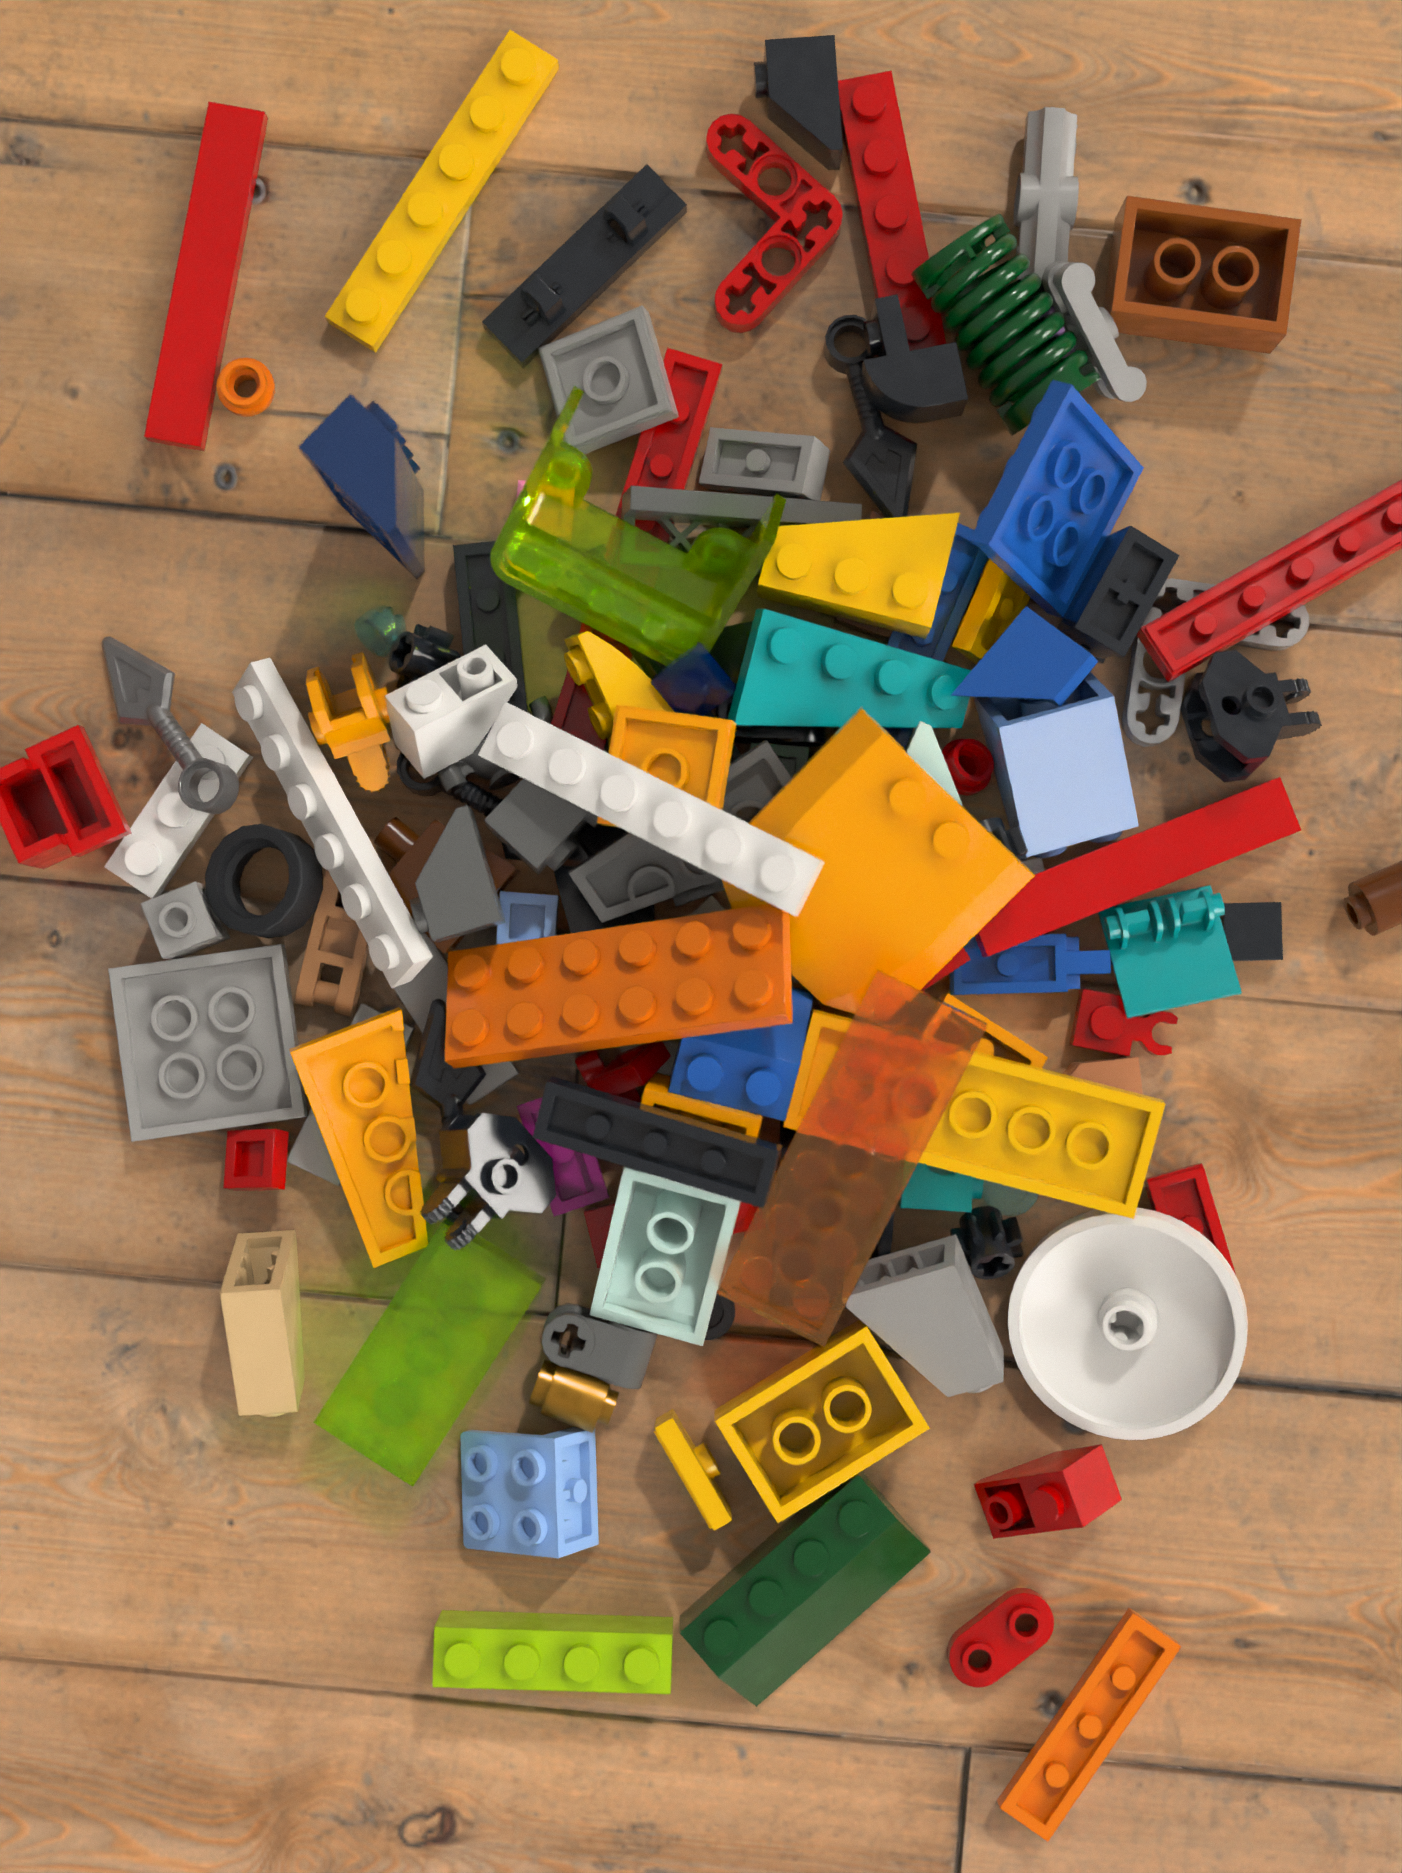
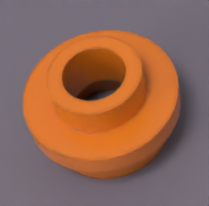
[217,358,275,417]

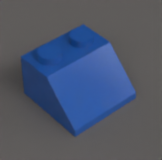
[668,986,814,1121]

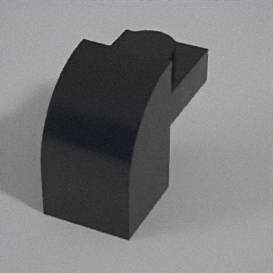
[860,294,968,423]

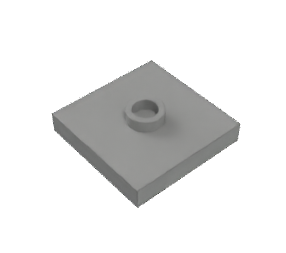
[538,305,679,458]

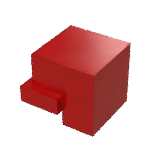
[0,725,132,869]

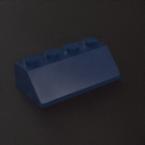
[298,393,425,579]

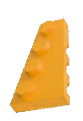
[289,1007,428,1268]

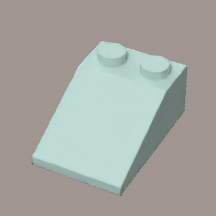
[590,1166,741,1346]

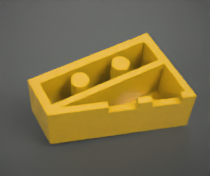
[757,513,960,639]

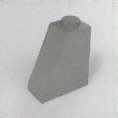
[842,1234,1004,1397]

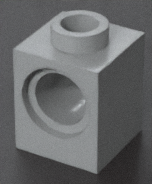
[140,882,230,959]

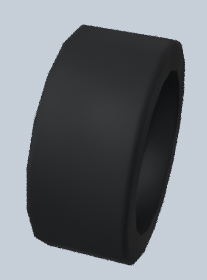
[205,824,323,938]

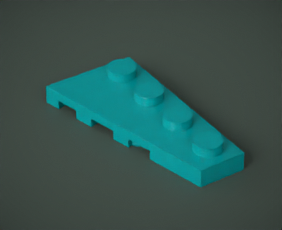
[728,609,972,728]

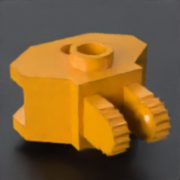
[306,652,391,793]

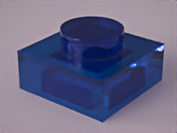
[650,642,736,716]

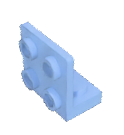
[460,1426,599,1558]

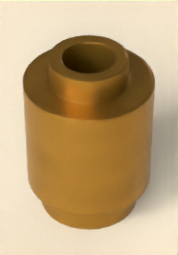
[529,1359,619,1433]

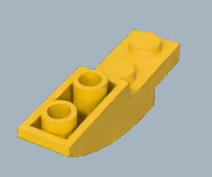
[564,631,679,743]

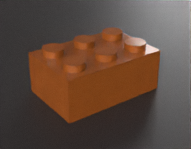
[1103,196,1302,354]

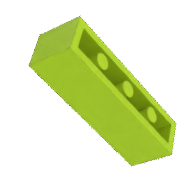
[432,1610,673,1694]

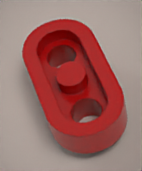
[947,1588,1054,1688]

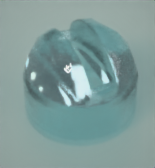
[355,605,407,657]

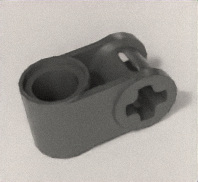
[542,1303,658,1389]

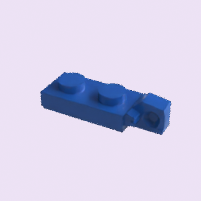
[949,934,1111,995]

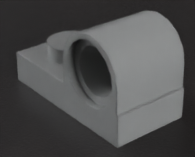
[699,427,831,501]

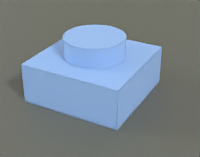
[496,891,559,945]

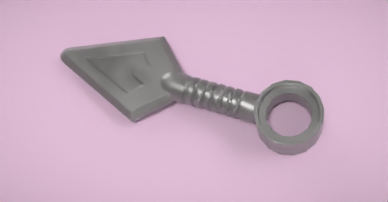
[102,636,239,814]

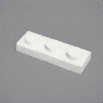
[104,723,253,899]

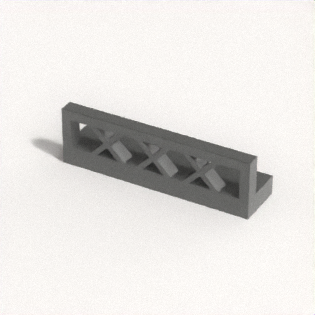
[619,486,862,575]

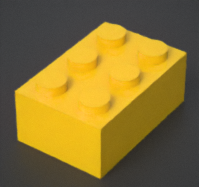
[714,1319,930,1523]

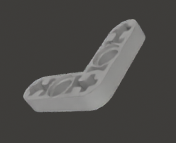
[1122,578,1309,747]

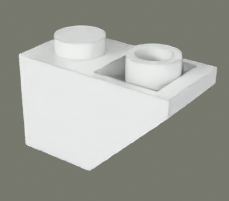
[385,645,518,779]

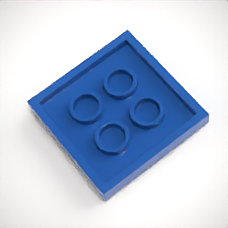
[970,380,1144,618]

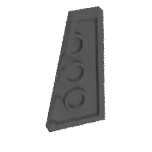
[569,739,791,922]

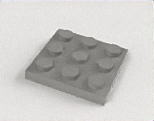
[108,944,308,1142]

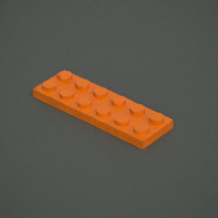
[445,904,792,1069]

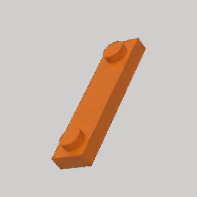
[997,1608,1181,1842]

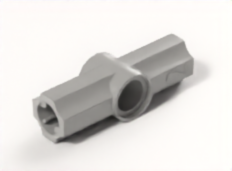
[1014,107,1079,294]

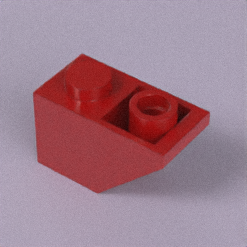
[974,1444,1122,1539]

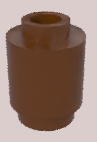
[1344,861,1402,936]

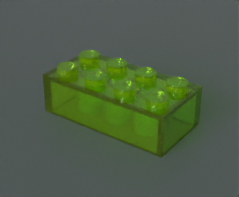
[313,1219,546,1487]

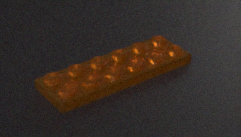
[716,969,987,1347]

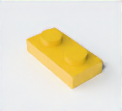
[952,558,1030,665]

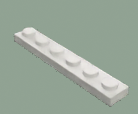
[232,658,433,988]
[478,702,825,917]

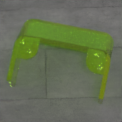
[490,386,787,670]

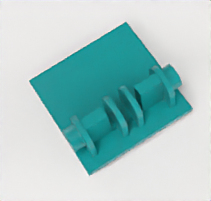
[1098,885,1242,1019]

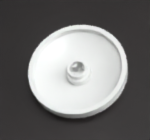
[1008,1208,1248,1440]

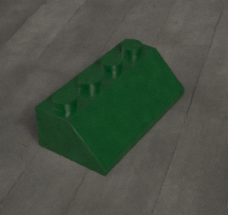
[679,1471,931,1707]

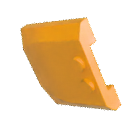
[721,707,1034,1024]

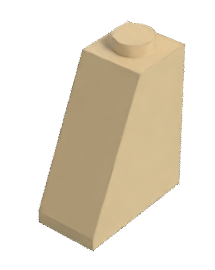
[220,1230,305,1417]

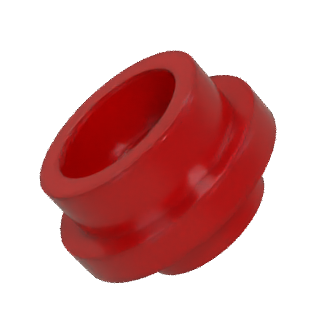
[941,739,994,796]

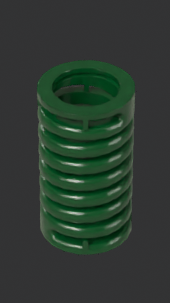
[911,214,1101,436]

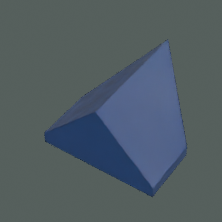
[950,606,1098,707]

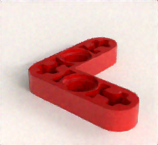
[706,113,843,333]

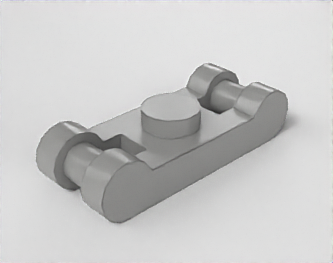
[1042,261,1147,402]

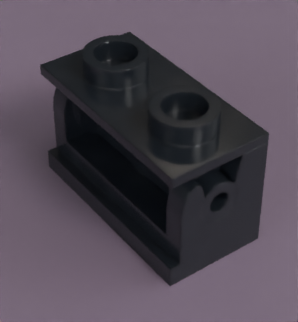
[1057,525,1180,664]

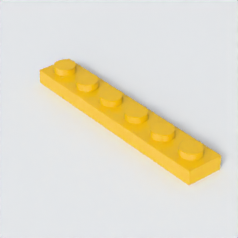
[324,30,559,353]

